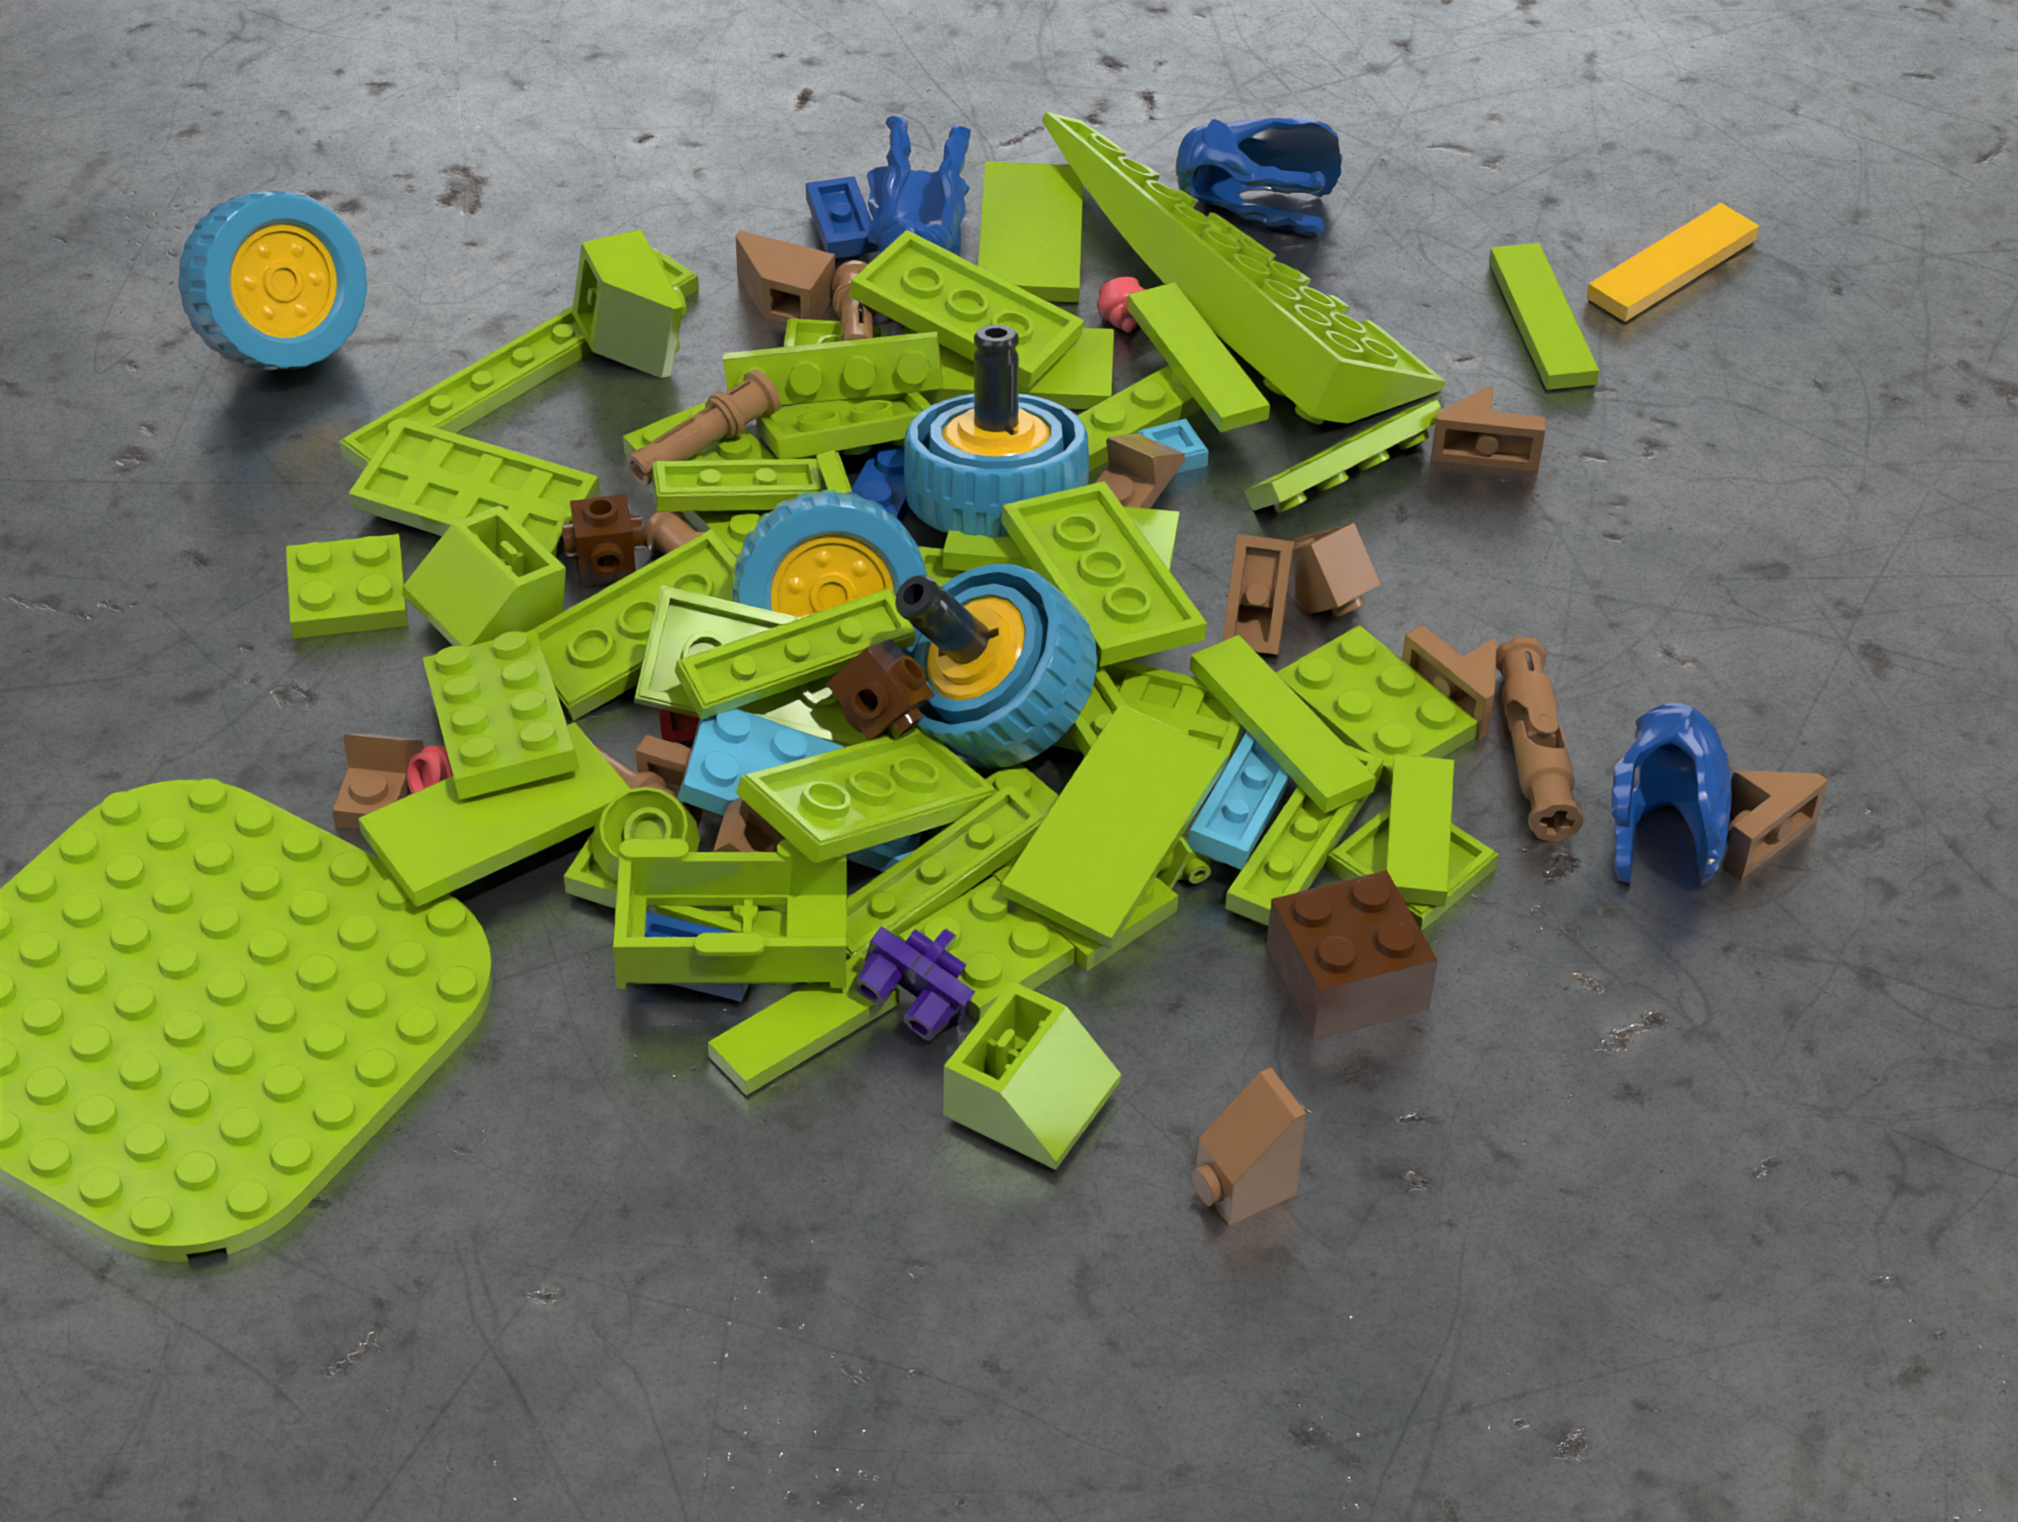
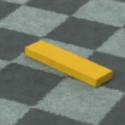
[1586,203,1760,322]

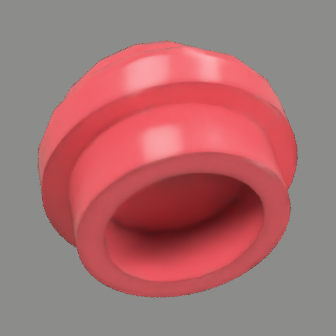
[1096,277,1145,333]
[407,745,453,794]

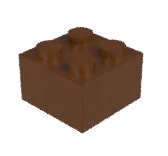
[1266,870,1437,1039]

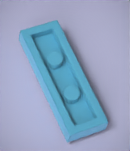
[1187,731,1292,870]

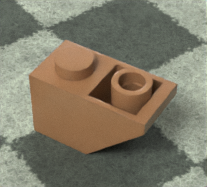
[736,230,835,325]

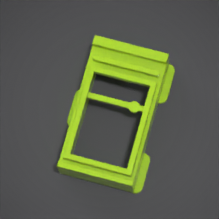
[613,839,847,989]

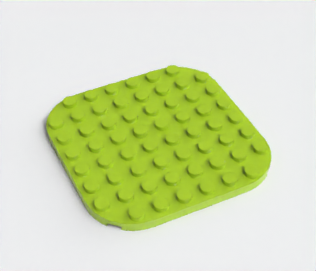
[0,778,493,1262]

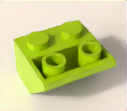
[572,229,686,378]
[402,505,566,647]
[943,980,1121,1170]

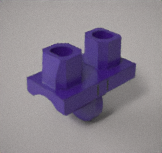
[855,926,975,1041]

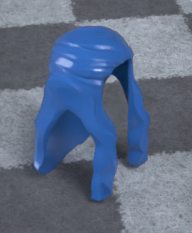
[867,115,971,256]
[1175,117,1343,238]
[1611,703,1732,885]

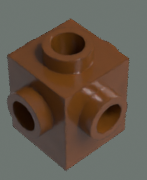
[561,494,645,588]
[826,639,935,741]

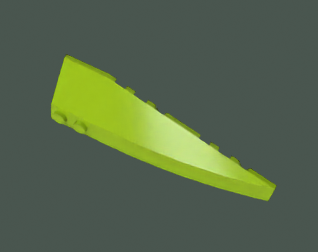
[1042,112,1446,424]

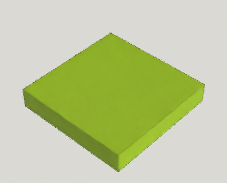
[1326,805,1499,932]

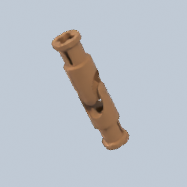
[1496,637,1584,841]

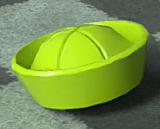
[591,787,700,882]

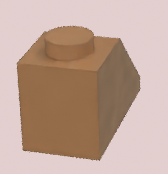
[1287,522,1381,617]
[1192,1067,1307,1226]

